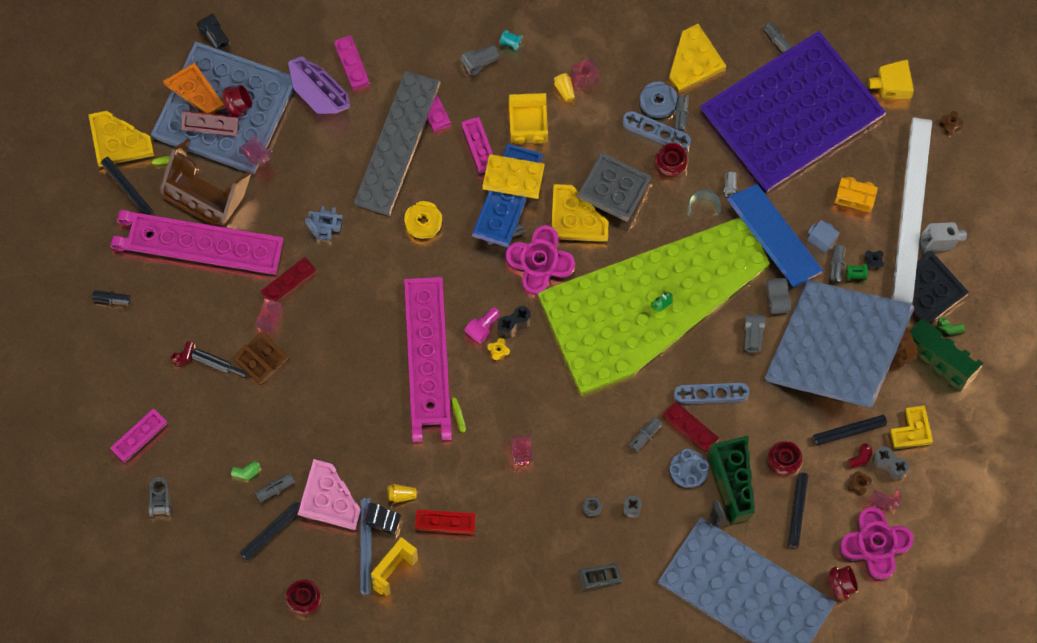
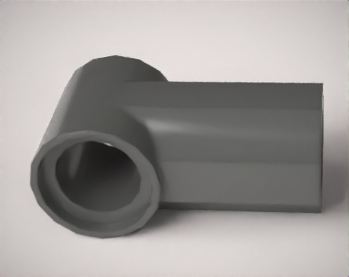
[460,44,500,75]
[744,313,766,353]

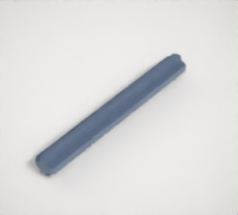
[361,498,372,595]

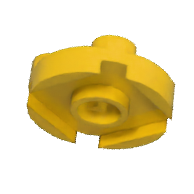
[404,201,442,239]

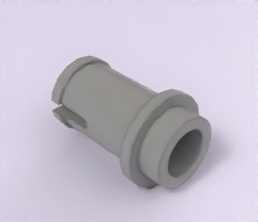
[723,172,738,197]

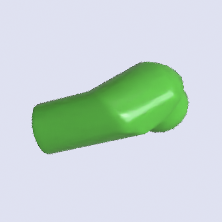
[937,317,965,336]
[231,461,260,480]

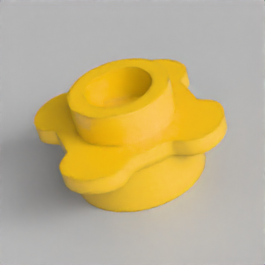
[487,338,510,360]

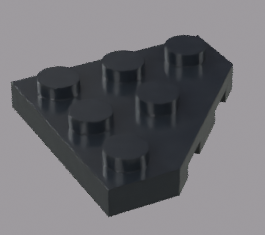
[913,251,969,324]

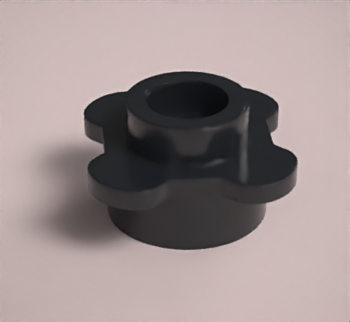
[865,250,884,269]

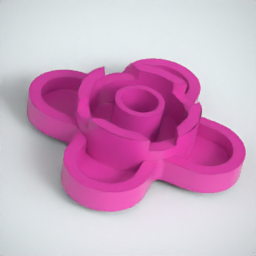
[506,225,576,295]
[840,507,914,580]

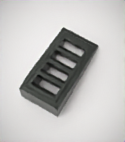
[709,499,730,529]
[576,563,622,593]

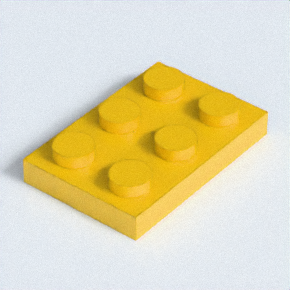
[483,154,545,199]

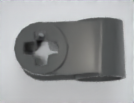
[149,477,171,517]

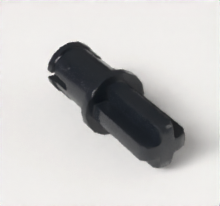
[92,290,131,307]

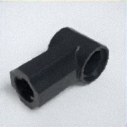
[196,13,230,50]

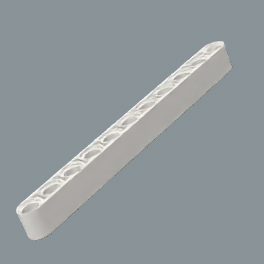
[892,117,932,304]

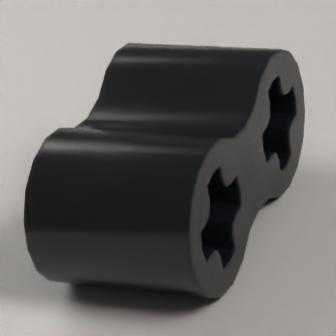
[498,306,531,339]
[363,503,402,535]

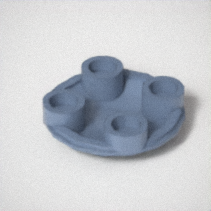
[670,449,709,488]

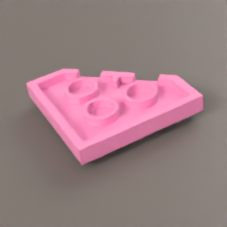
[298,459,361,530]

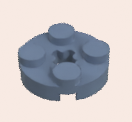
[640,82,677,118]

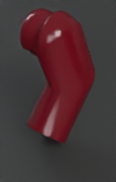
[171,341,195,365]
[848,443,873,468]

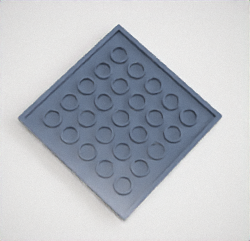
[151,41,294,175]
[765,280,914,408]

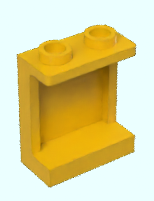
[509,93,548,144]
[371,537,418,596]

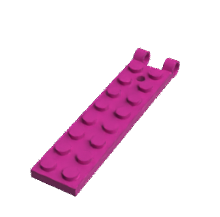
[110,210,284,275]
[404,277,452,442]

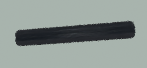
[101,157,154,215]
[812,415,887,445]
[788,472,809,548]
[240,501,301,561]

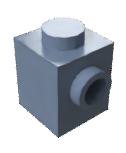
[808,220,839,253]

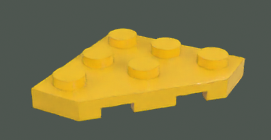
[669,24,726,93]
[88,111,154,167]
[552,184,609,242]

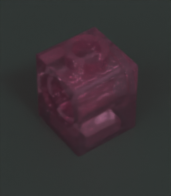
[570,58,599,89]

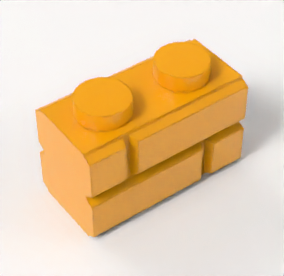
[834,177,878,213]

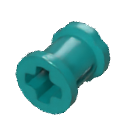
[500,29,523,51]

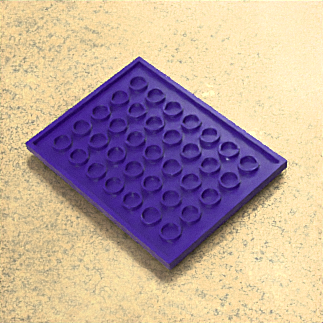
[700,31,886,192]

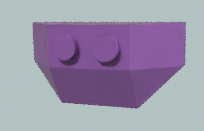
[288,56,350,114]

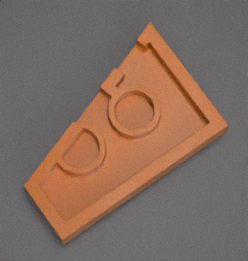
[163,63,225,113]

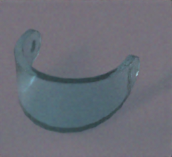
[688,190,721,216]

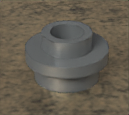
[582,497,602,517]

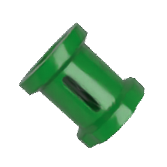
[846,264,868,281]

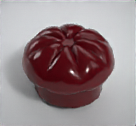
[222,84,252,118]
[655,143,688,176]
[768,441,803,475]
[828,565,858,601]
[285,580,322,615]

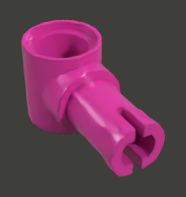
[465,307,500,344]

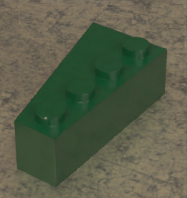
[910,319,984,391]
[707,436,755,524]

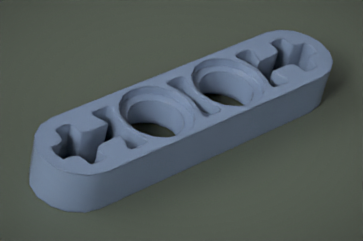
[623,111,691,151]
[674,383,750,405]

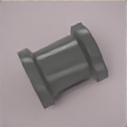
[624,496,642,518]

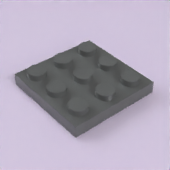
[577,152,652,222]

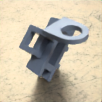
[305,206,343,241]

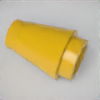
[554,73,576,102]
[387,484,417,504]

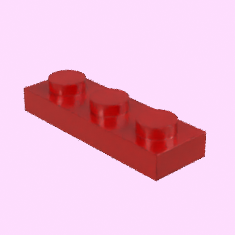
[415,509,476,534]

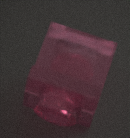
[239,136,273,166]
[255,298,283,332]
[511,435,533,465]
[869,489,902,512]

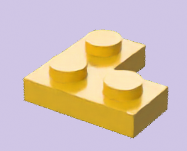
[890,405,933,450]

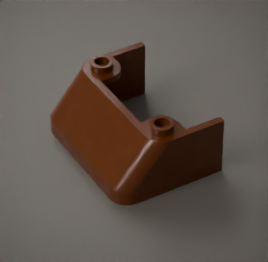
[160,139,251,227]

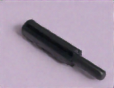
[191,348,248,377]

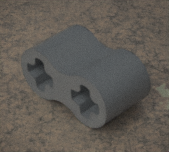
[766,278,791,314]
[873,446,909,481]

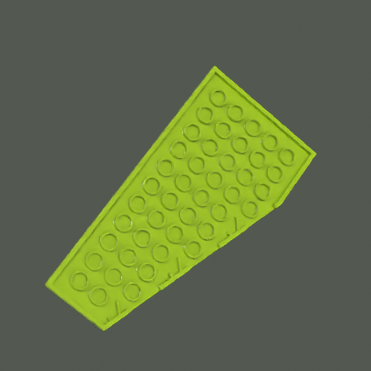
[538,218,770,395]

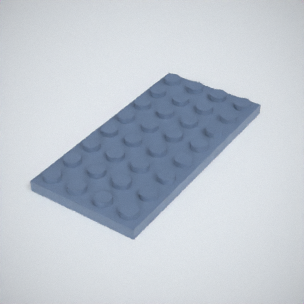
[658,517,836,643]

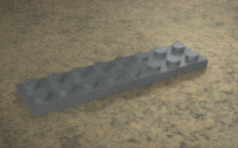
[354,71,440,216]

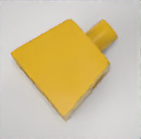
[868,60,914,99]

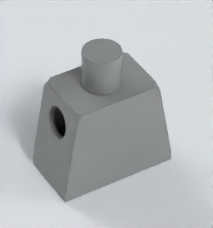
[919,222,967,256]

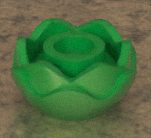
[651,291,673,312]

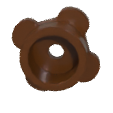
[941,111,963,131]
[849,471,872,494]

